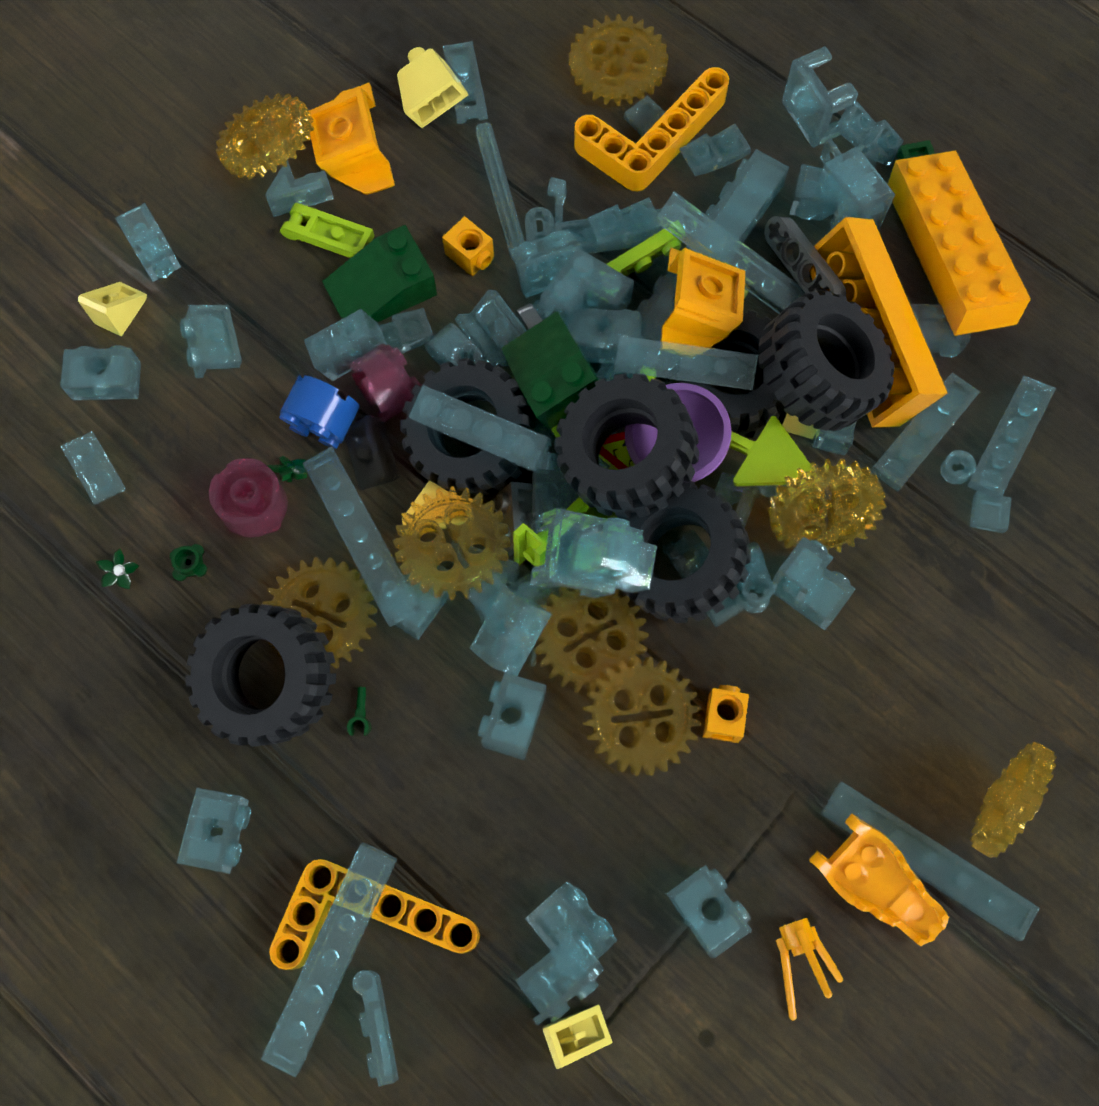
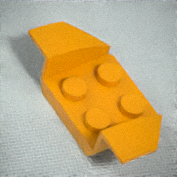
[305,83,395,195]
[660,248,746,358]

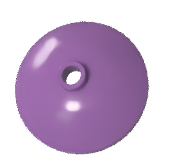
[625,383,731,482]

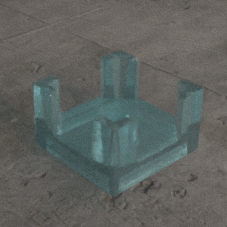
[782,46,858,148]
[530,508,622,598]

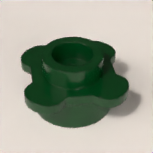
[170,544,207,581]

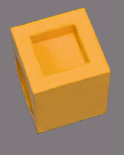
[442,216,494,277]
[703,685,749,743]

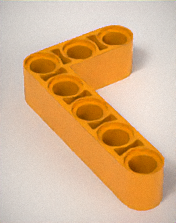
[574,67,729,192]
[269,859,480,970]

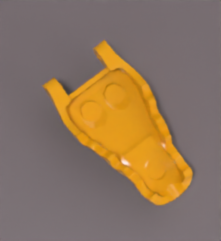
[809,813,949,946]

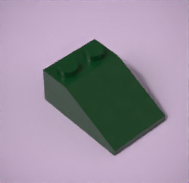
[322,224,437,335]
[501,311,599,430]

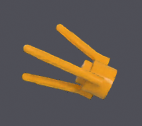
[775,918,843,1021]

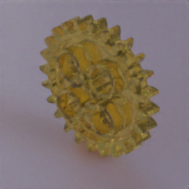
[569,14,668,106]
[215,93,314,179]
[768,458,886,556]
[393,486,511,601]
[262,557,378,669]
[532,578,649,695]
[583,657,701,776]
[970,741,1057,858]

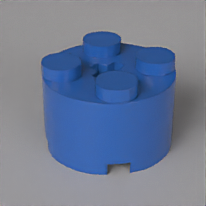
[279,375,360,449]

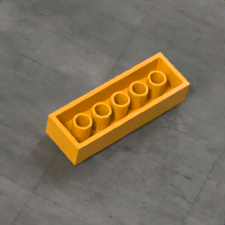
[886,150,1031,336]
[809,217,948,427]

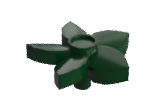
[267,455,307,482]
[96,548,140,590]

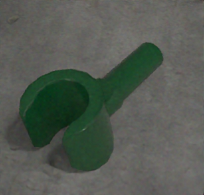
[347,687,371,736]

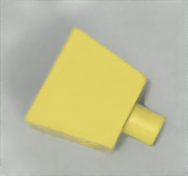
[397,47,468,128]

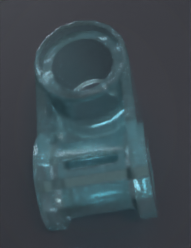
[425,322,482,366]
[736,541,774,613]

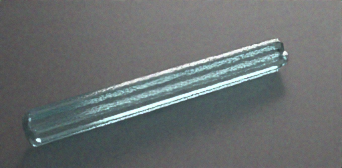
[475,122,527,260]

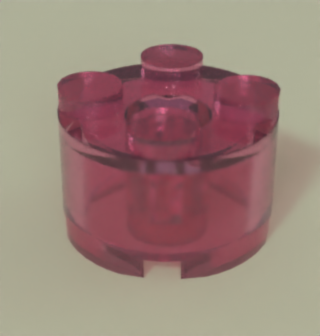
[348,343,421,422]
[209,458,288,537]

